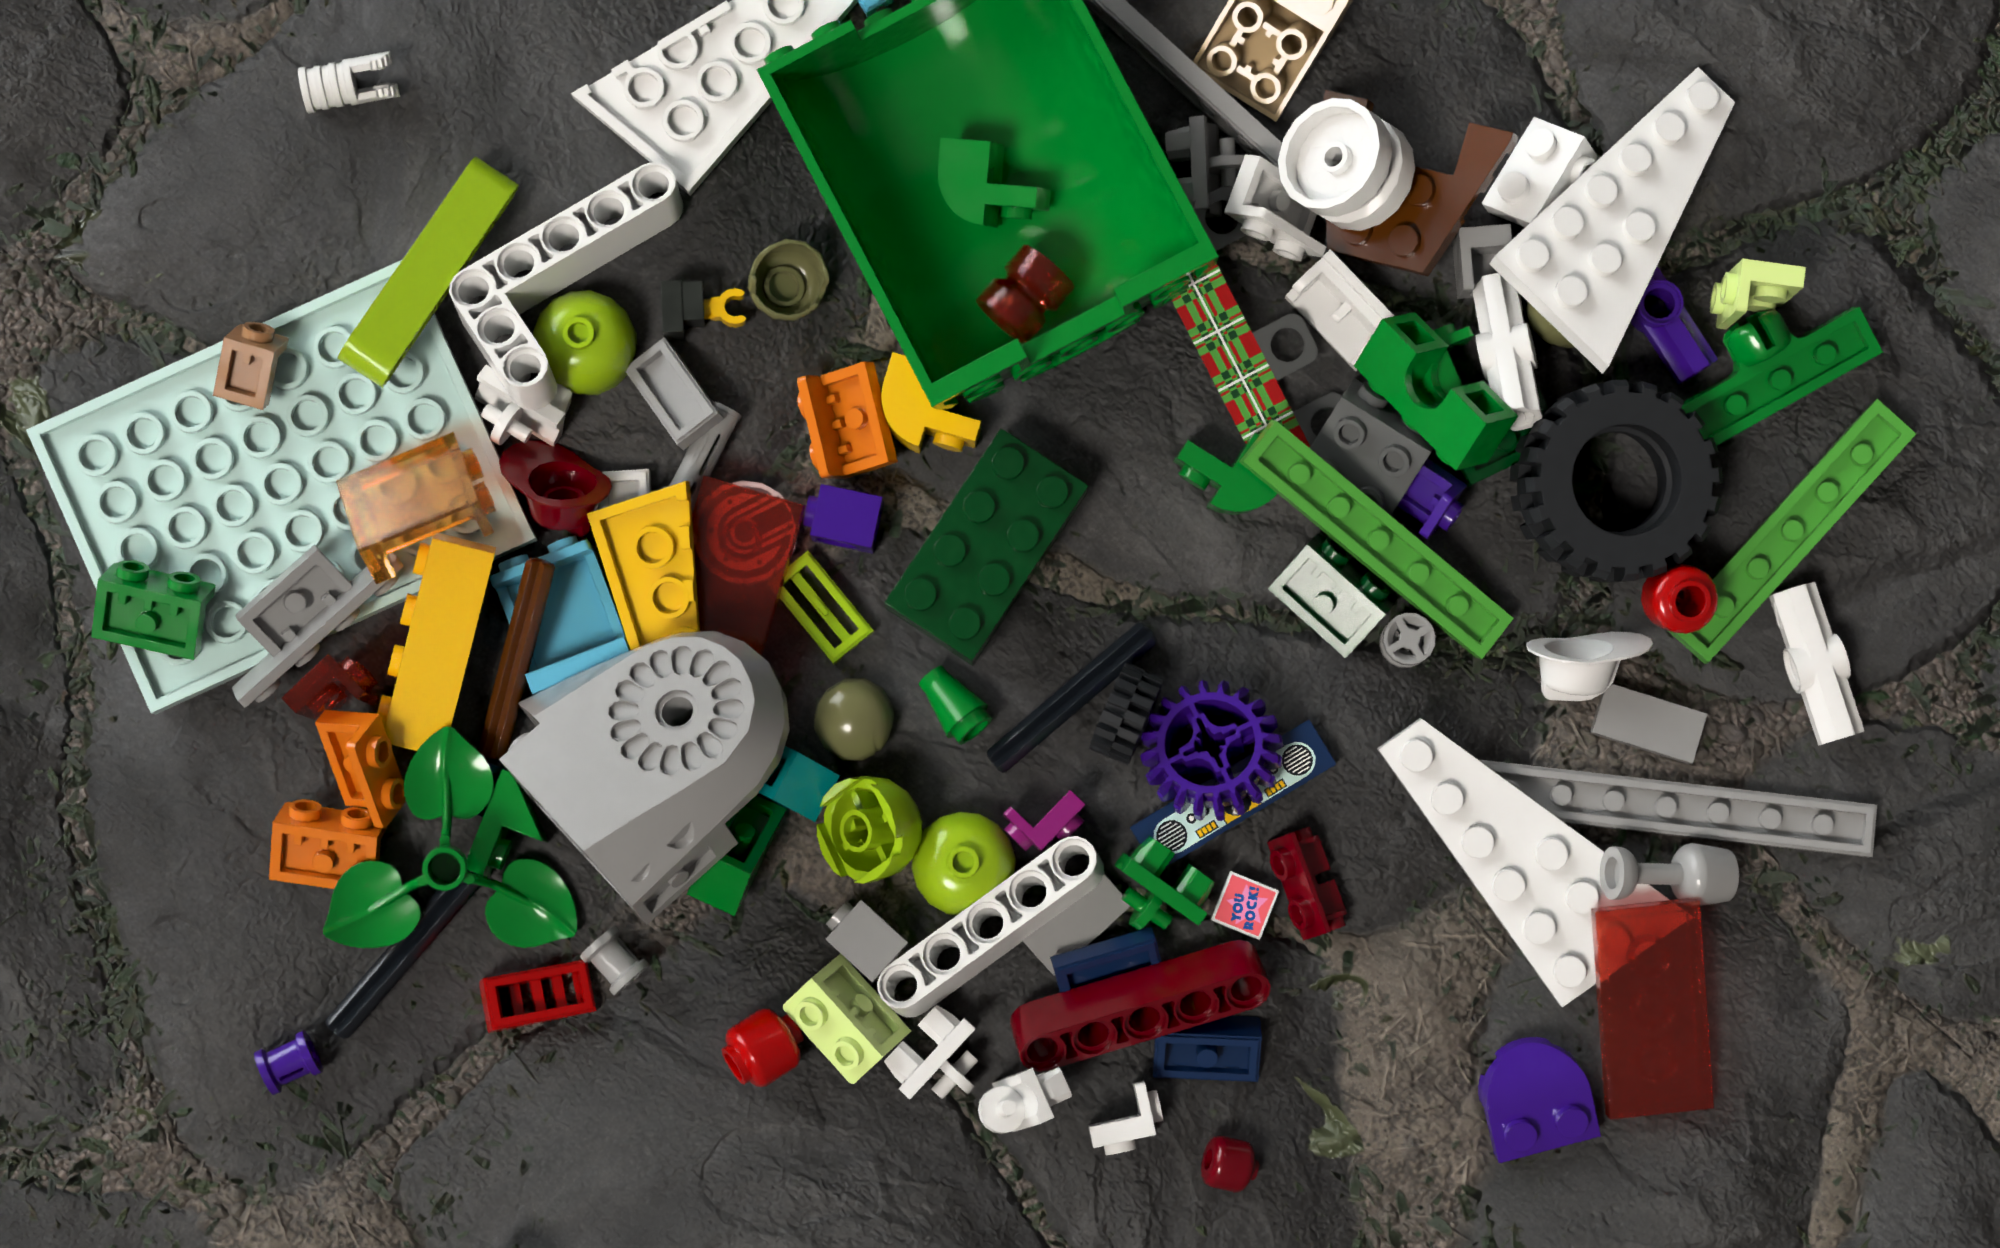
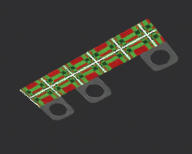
[1172,186,1342,448]

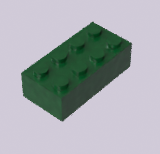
[884,428,1088,666]

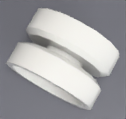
[1278,98,1415,231]

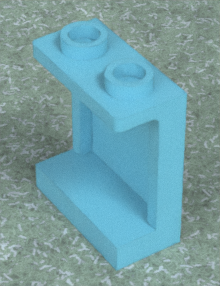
[489,536,630,695]

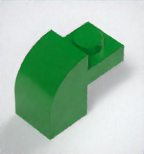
[938,137,1051,228]
[1173,433,1277,515]

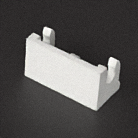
[1285,249,1394,371]

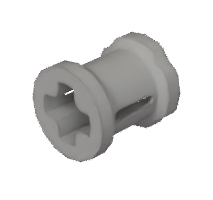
[580,925,650,996]

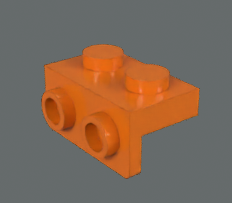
[797,361,898,479]
[315,710,406,828]

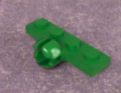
[1681,307,1883,446]

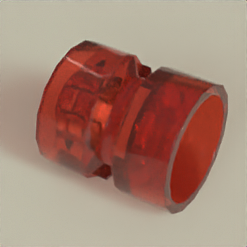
[976,245,1074,344]

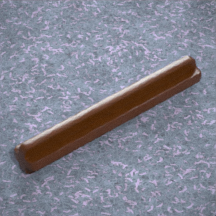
[478,558,555,760]

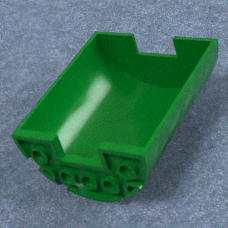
[756,0,1219,409]

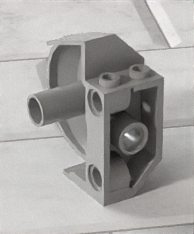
[499,631,790,925]

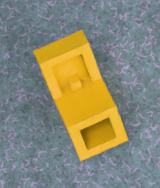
[881,352,981,454]

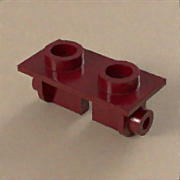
[1267,826,1348,941]

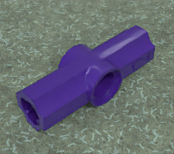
[1630,266,1718,385]

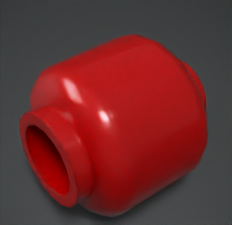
[1641,563,1718,634]
[721,1008,804,1087]

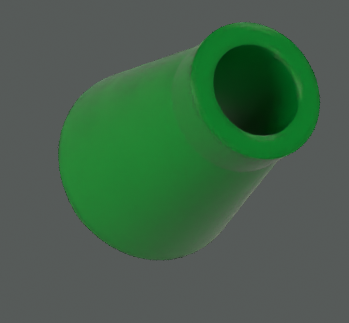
[918,665,992,745]

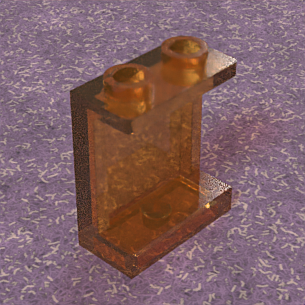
[336,432,497,584]

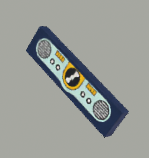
[1129,720,1336,867]

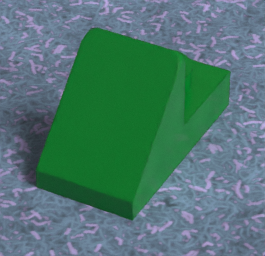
[467,769,548,877]

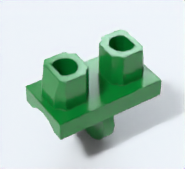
[1114,836,1215,930]

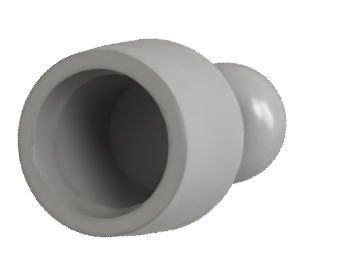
[1600,843,1739,906]

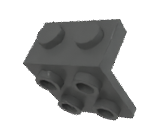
[1310,378,1433,515]

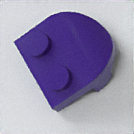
[1478,1037,1601,1163]

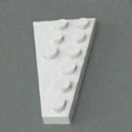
[571,0,858,196]
[1489,67,1735,374]
[1377,718,1691,1007]

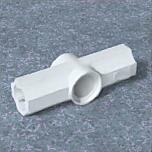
[1472,273,1542,431]
[1769,582,1864,746]

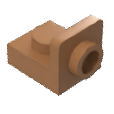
[213,322,289,410]

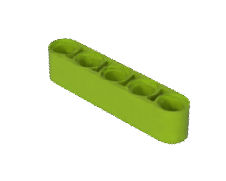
[337,156,519,388]

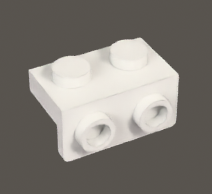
[1482,117,1599,227]
[1224,154,1327,261]

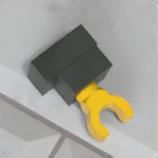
[660,280,746,340]

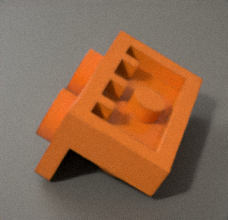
[269,799,387,889]

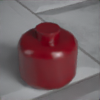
[1201,1135,1259,1193]

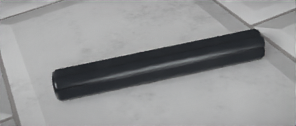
[987,622,1157,773]
[325,870,480,1039]

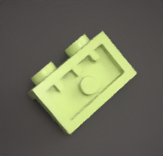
[1710,258,1806,330]
[783,953,911,1084]

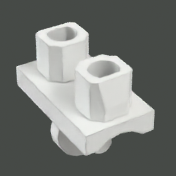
[475,365,572,447]
[884,1005,978,1099]
[978,1067,1072,1134]

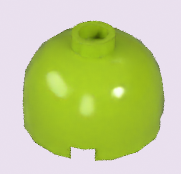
[533,290,637,395]
[817,776,922,884]
[911,812,1016,916]

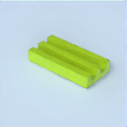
[768,551,874,665]

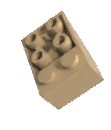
[1193,0,1353,122]

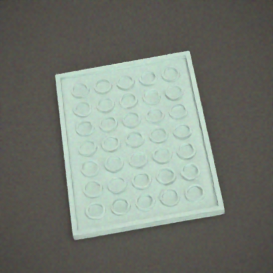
[26,260,538,715]

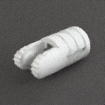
[298,51,400,114]

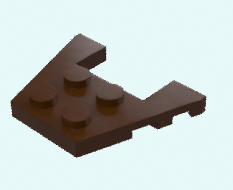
[1323,90,1518,277]

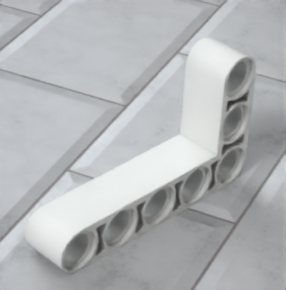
[449,162,683,410]

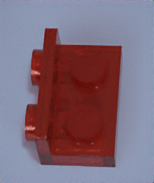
[282,654,381,720]

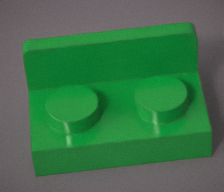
[91,560,216,660]

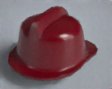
[499,441,612,537]

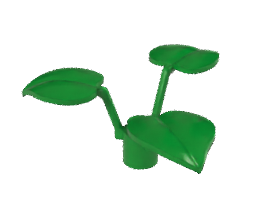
[323,726,577,948]

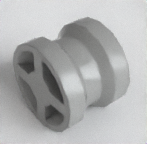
[1379,613,1436,668]

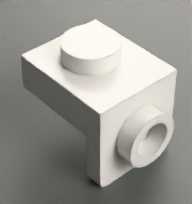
[1088,1081,1163,1155]

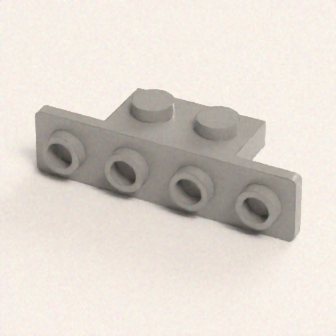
[232,545,404,708]

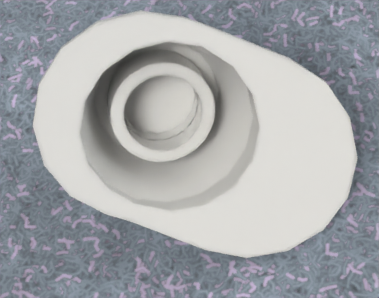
[1526,632,1653,701]

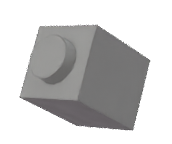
[826,900,909,982]

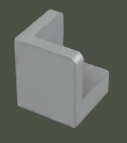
[1452,224,1512,299]

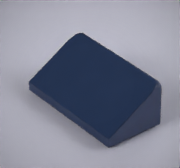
[1153,1015,1262,1082]

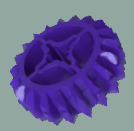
[1140,679,1283,821]

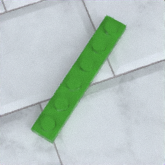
[1667,399,1916,664]
[1239,420,1514,659]

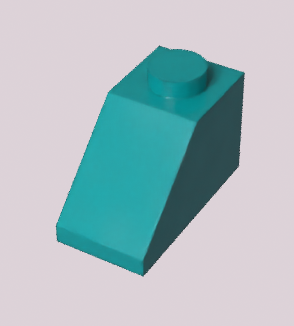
[759,746,840,822]

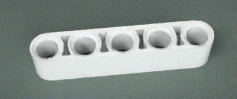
[877,836,1104,1018]

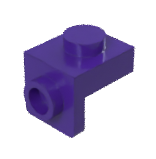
[1397,458,1467,539]

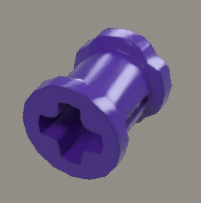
[254,1031,323,1095]

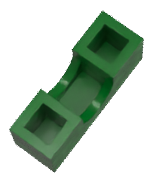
[1354,312,1518,471]

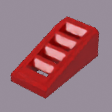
[479,960,596,1033]

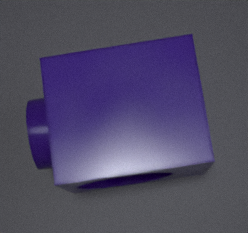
[803,484,884,554]

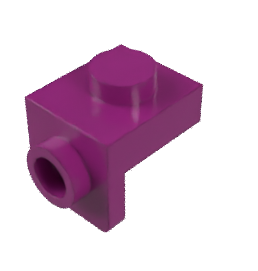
[1003,790,1085,852]

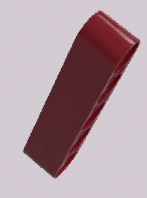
[1010,940,1271,1072]

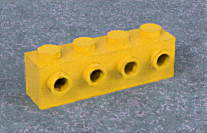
[377,532,496,751]

